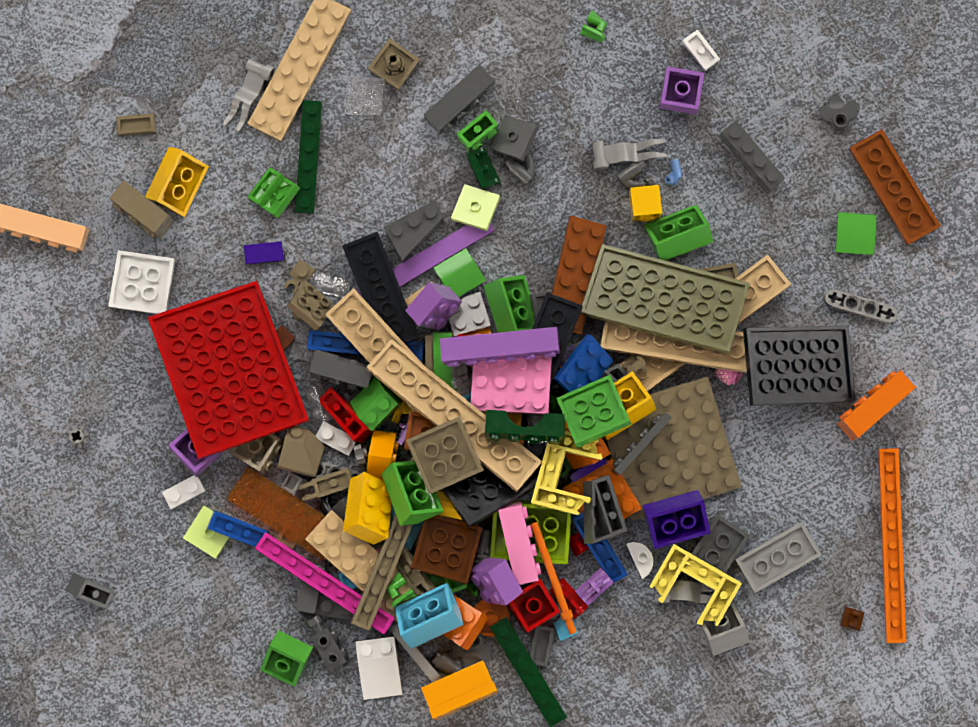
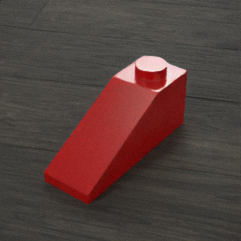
[318,387,373,443]

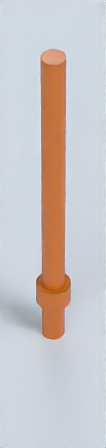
[530,522,577,634]

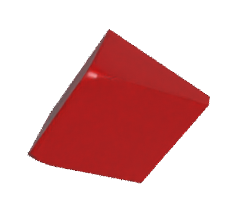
[569,532,589,556]

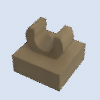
[622,355,647,378]

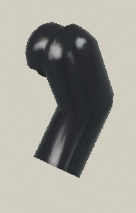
[319,494,332,517]

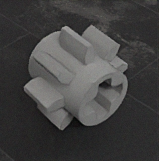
[65,425,90,449]

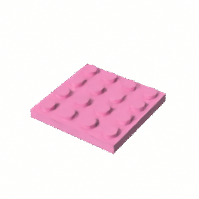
[470,334,552,415]

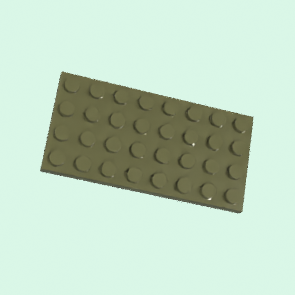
[580,244,750,354]

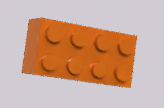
[837,370,916,441]

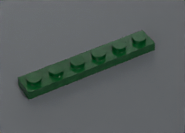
[295,100,322,214]
[490,616,567,727]

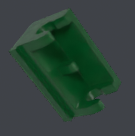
[466,147,501,190]

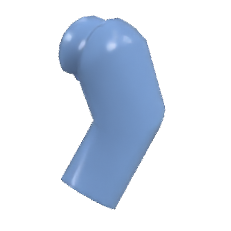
[664,159,682,187]

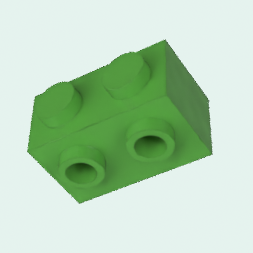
[457,110,498,153]

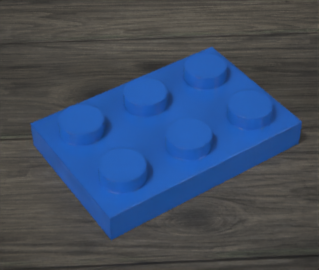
[554,335,614,393]

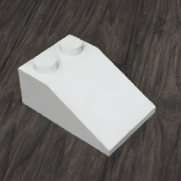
[355,636,402,700]

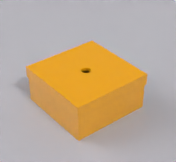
[421,661,499,721]

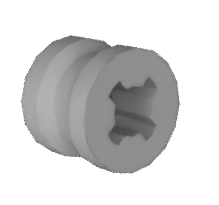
[452,363,471,381]

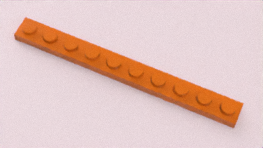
[878,448,907,643]

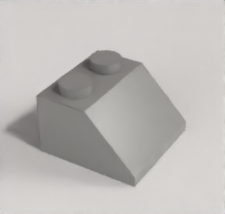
[696,601,750,656]

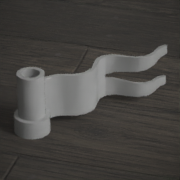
[222,59,275,132]
[593,139,667,171]
[654,580,731,605]

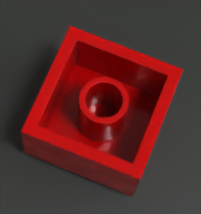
[507,579,560,633]

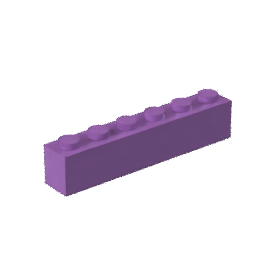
[440,327,560,367]

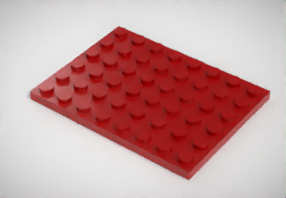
[147,281,309,460]

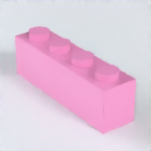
[498,502,541,585]

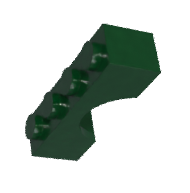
[485,410,565,445]

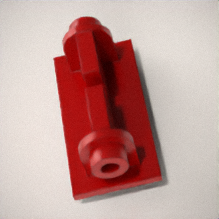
[549,578,589,619]

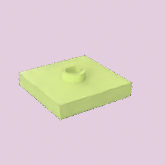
[451,184,500,231]
[183,506,230,559]

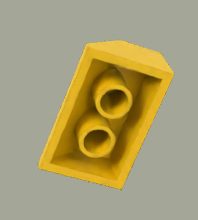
[145,147,209,217]
[605,371,657,440]

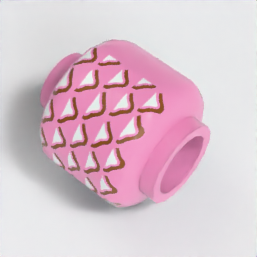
[714,368,743,385]

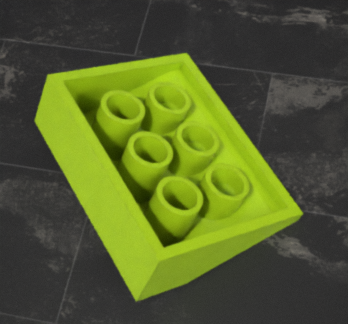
[490,499,571,564]

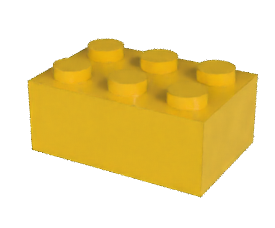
[343,472,392,545]

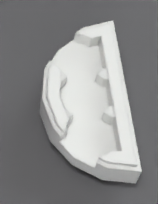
[626,542,653,579]

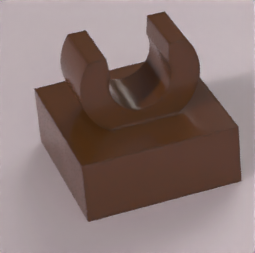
[840,607,865,631]

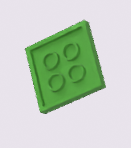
[557,375,631,448]

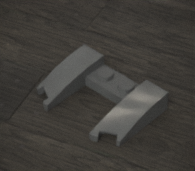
[296,557,363,621]

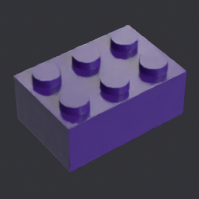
[642,490,711,549]

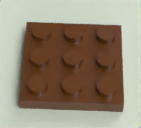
[410,515,483,585]

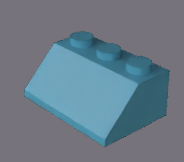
[395,583,463,649]

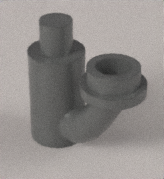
[504,148,535,186]
[616,160,655,188]

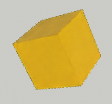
[629,185,662,222]

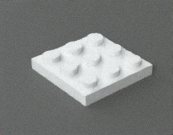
[108,250,175,314]

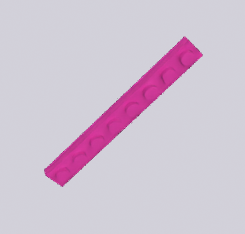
[255,532,395,635]

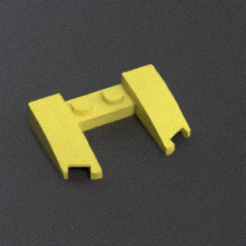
[531,431,602,515]
[650,544,742,626]

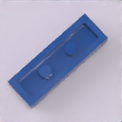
[207,510,269,547]

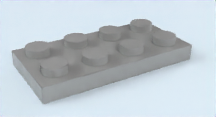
[735,521,822,593]

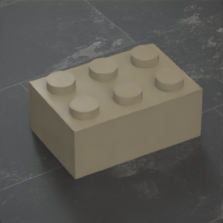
[110,180,174,239]

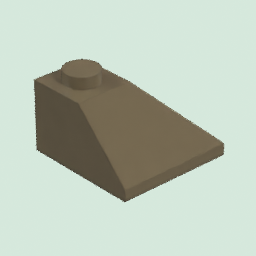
[278,426,325,477]

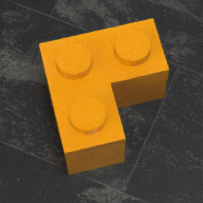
[367,430,399,481]

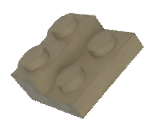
[229,434,284,474]

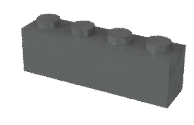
[424,64,495,135]
[719,120,785,194]

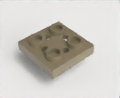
[368,38,420,91]
[287,280,334,330]

